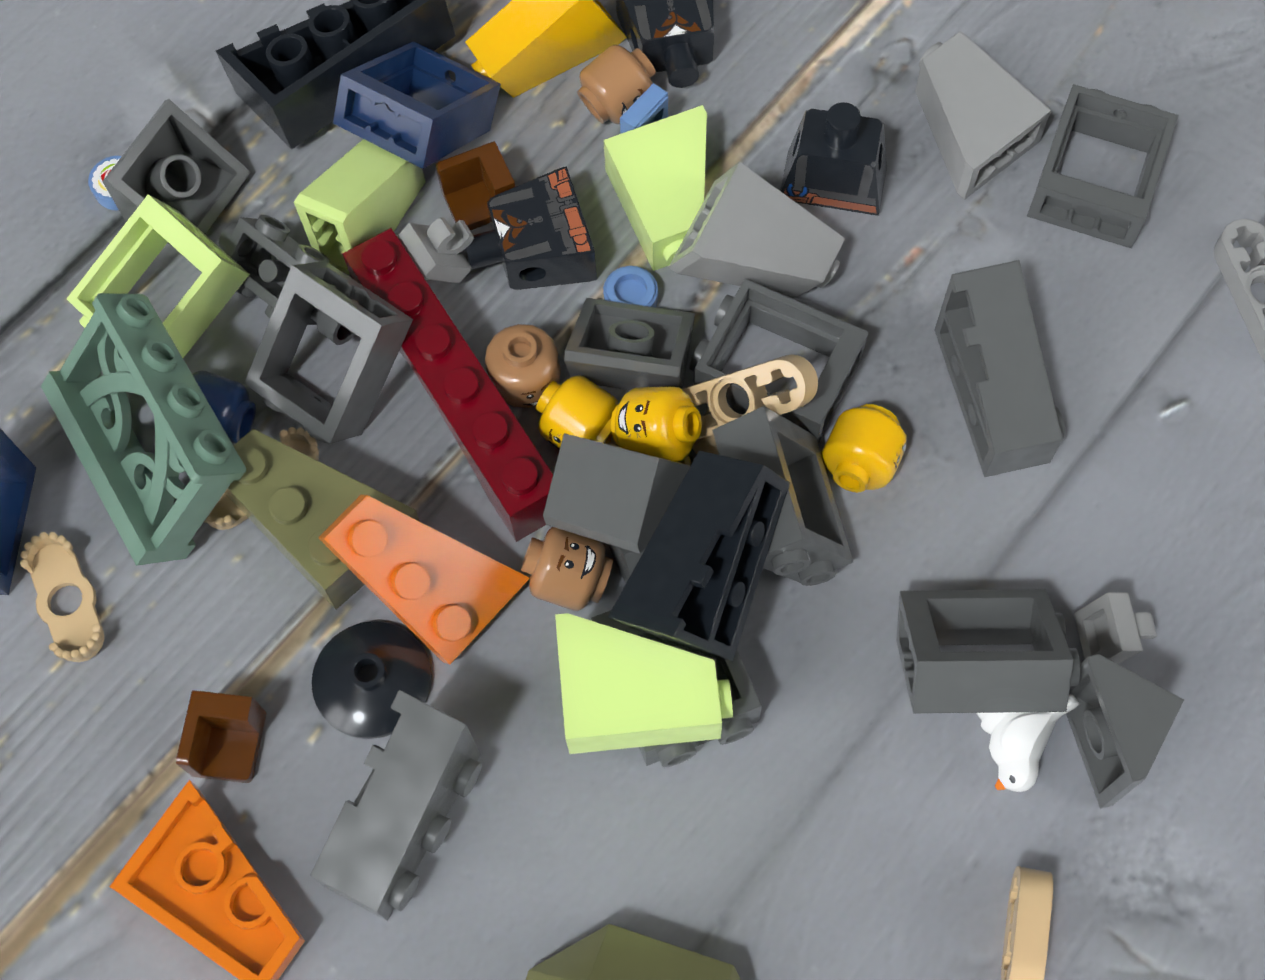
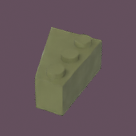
[225,429,420,610]

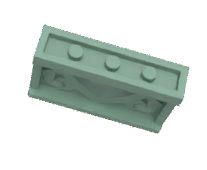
[41,293,246,566]

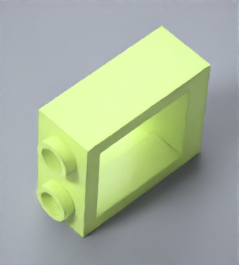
[67,194,250,358]

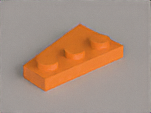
[318,494,530,665]
[109,780,305,980]

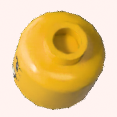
[536,375,619,449]
[611,387,702,462]
[822,404,907,493]

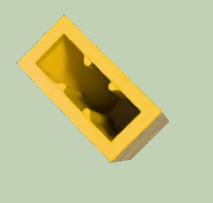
[465,0,627,98]

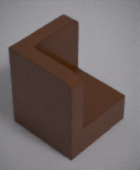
[435,141,515,231]
[176,690,267,783]

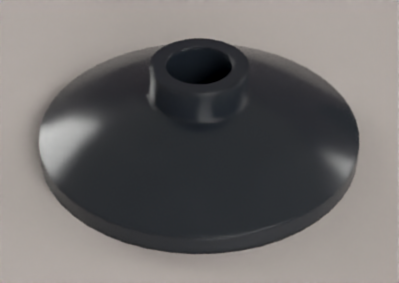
[312,621,432,739]

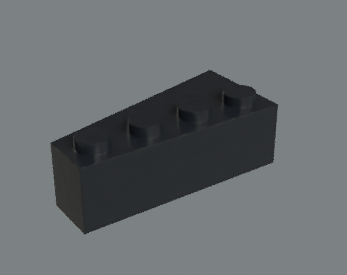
[215,0,456,150]

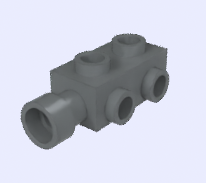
[219,215,355,345]

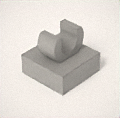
[397,217,474,283]
[1074,592,1157,664]

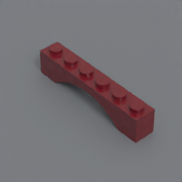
[342,228,553,542]

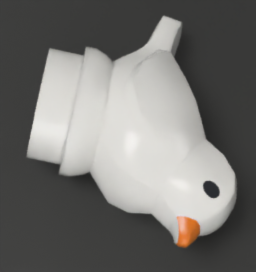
[976,695,1080,792]

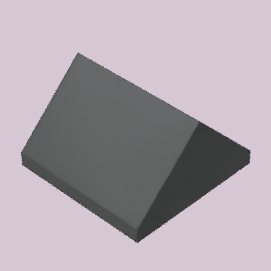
[102,99,251,245]
[564,298,695,390]
[543,433,691,554]
[1066,654,1184,809]

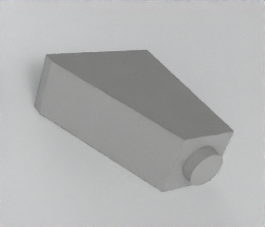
[915,31,1051,200]
[668,162,845,297]

